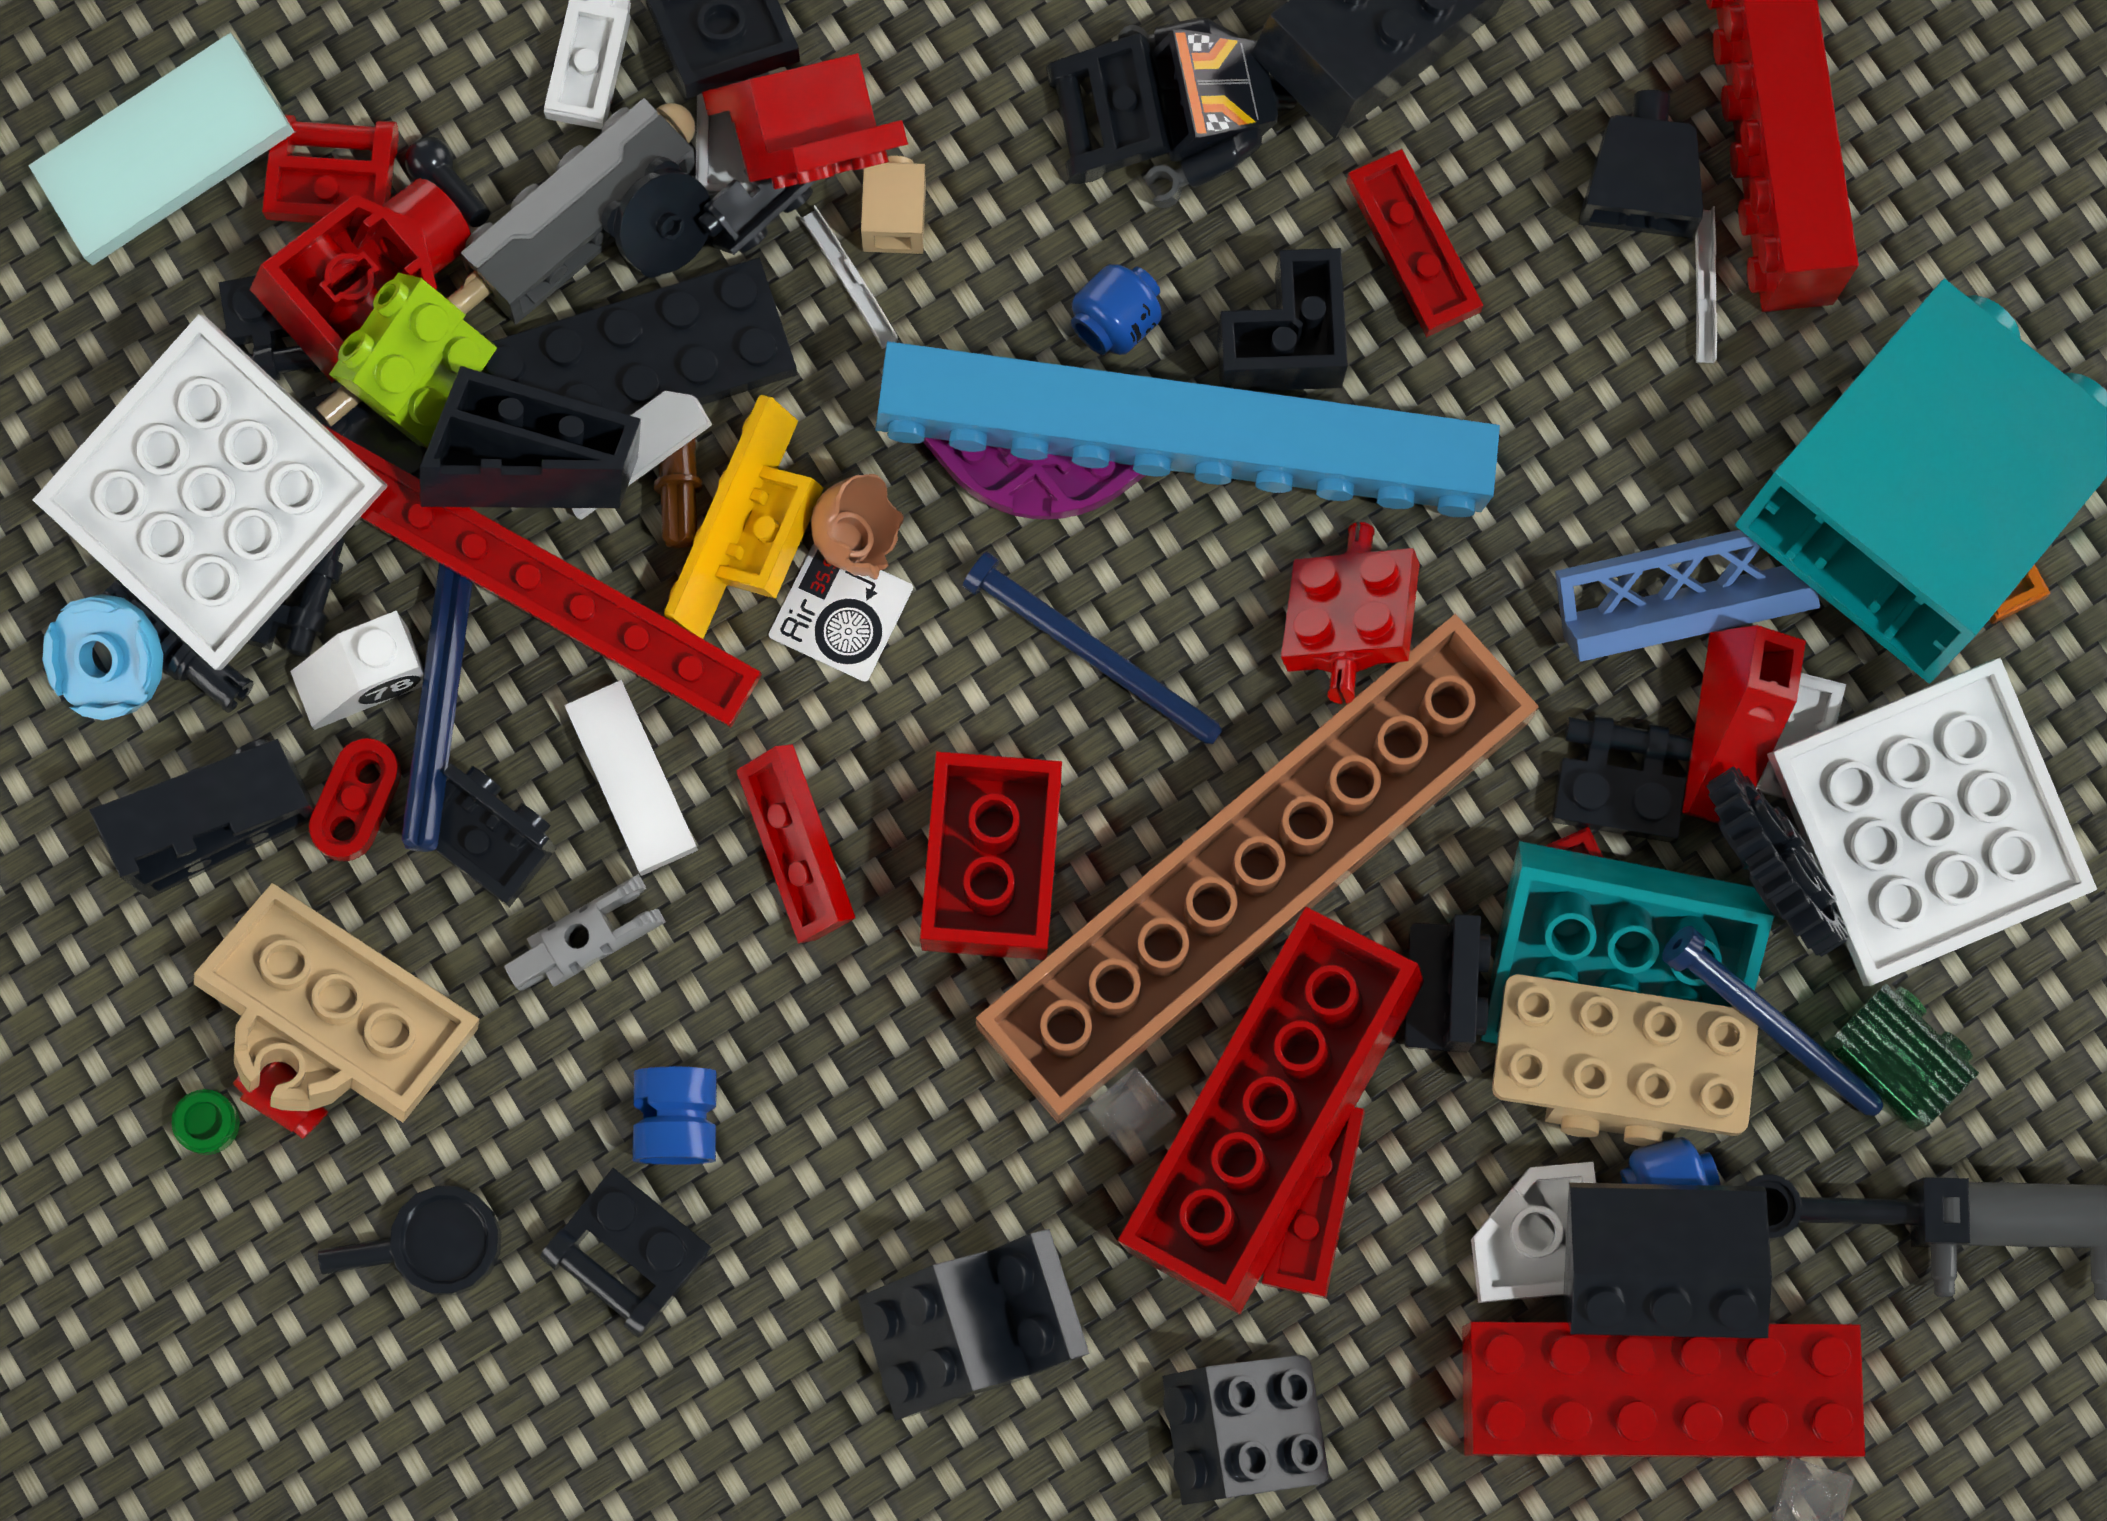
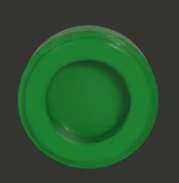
[172,1089,240,1155]

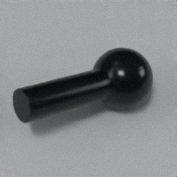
[405,136,490,227]

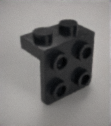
[1162,1355,1329,1505]

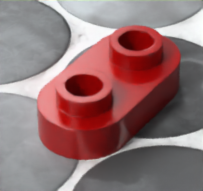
[309,738,401,861]

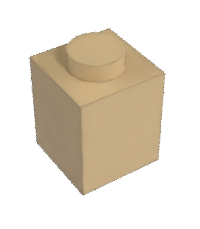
[861,156,926,254]

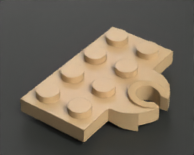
[194,883,479,1122]

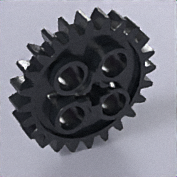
[1707,766,1848,957]

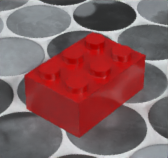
[920,751,1062,960]

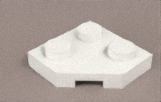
[1471,1162,1596,1303]

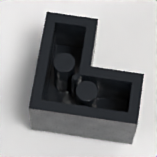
[1217,248,1348,391]

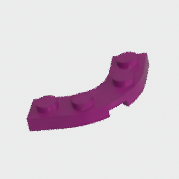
[923,437,1146,520]

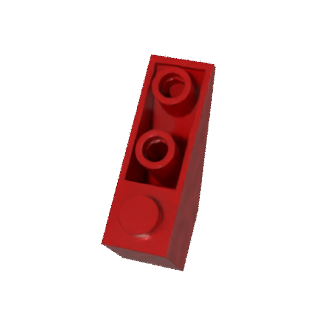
[1682,625,1806,823]

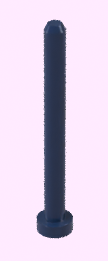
[1662,926,1883,1116]

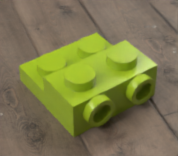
[329,273,497,448]

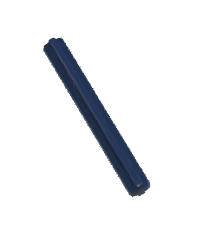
[401,564,473,852]

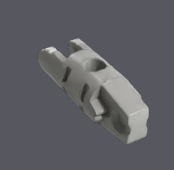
[504,874,666,991]

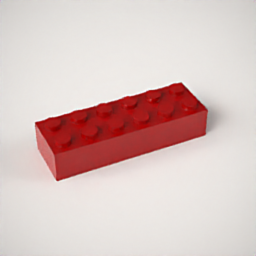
[1706,0,1859,312]
[1118,907,1424,1315]
[1462,1322,1865,1458]

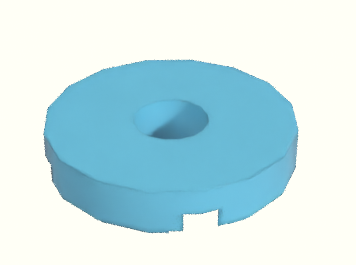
[42,594,164,720]

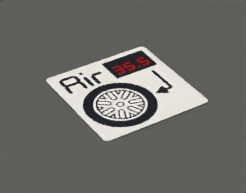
[769,544,913,682]

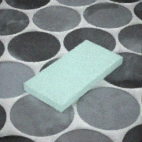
[28,32,295,266]

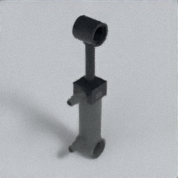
[1741,1174,2107,1301]

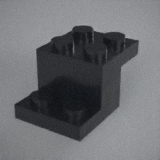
[857,1229,1090,1421]

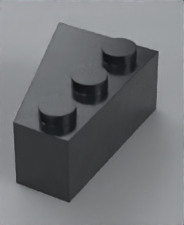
[89,739,315,899]

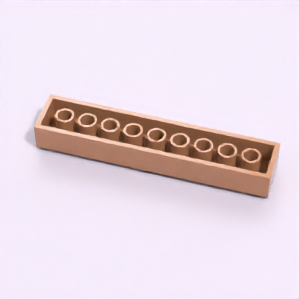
[976,613,1539,1124]

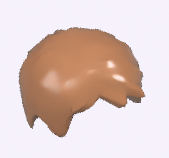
[811,474,904,580]

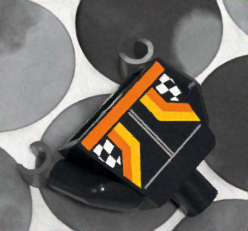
[1118,17,1297,208]

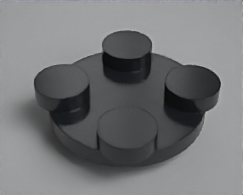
[601,157,711,278]

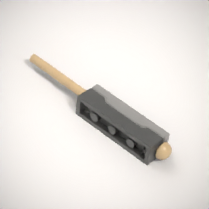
[315,98,696,427]

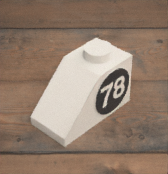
[290,610,424,730]

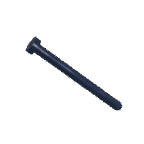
[962,551,1222,744]

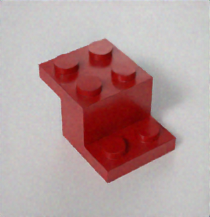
[702,53,908,189]

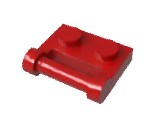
[262,115,399,223]

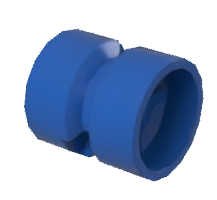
[633,1067,717,1165]

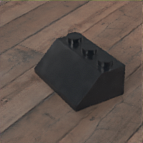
[1563,1182,1772,1338]

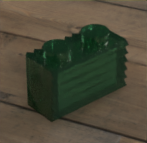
[1824,983,1979,1132]

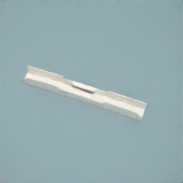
[800,205,898,349]

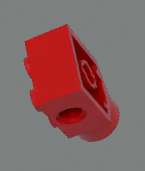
[250,178,471,383]

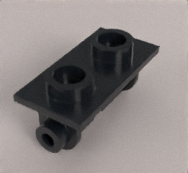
[698,169,816,255]

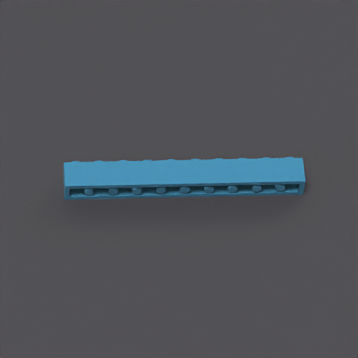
[875,341,1500,517]

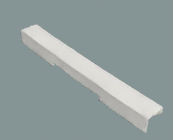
[1695,206,1717,364]

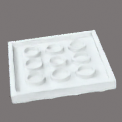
[33,314,388,670]
[1767,658,2097,986]

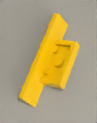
[664,395,824,639]

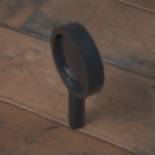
[318,1186,501,1295]

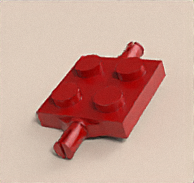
[1281,522,1420,704]

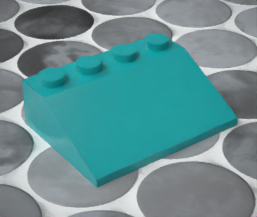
[1481,841,1774,1044]

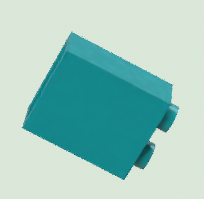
[1735,278,2107,684]

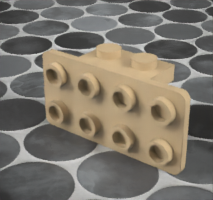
[1492,974,1758,1147]

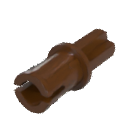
[654,437,703,548]

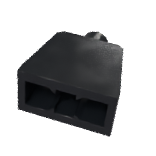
[1578,89,1703,238]

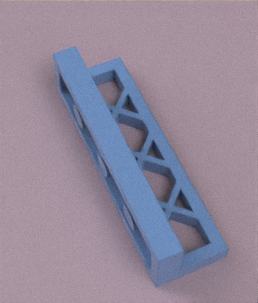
[1555,530,1820,662]

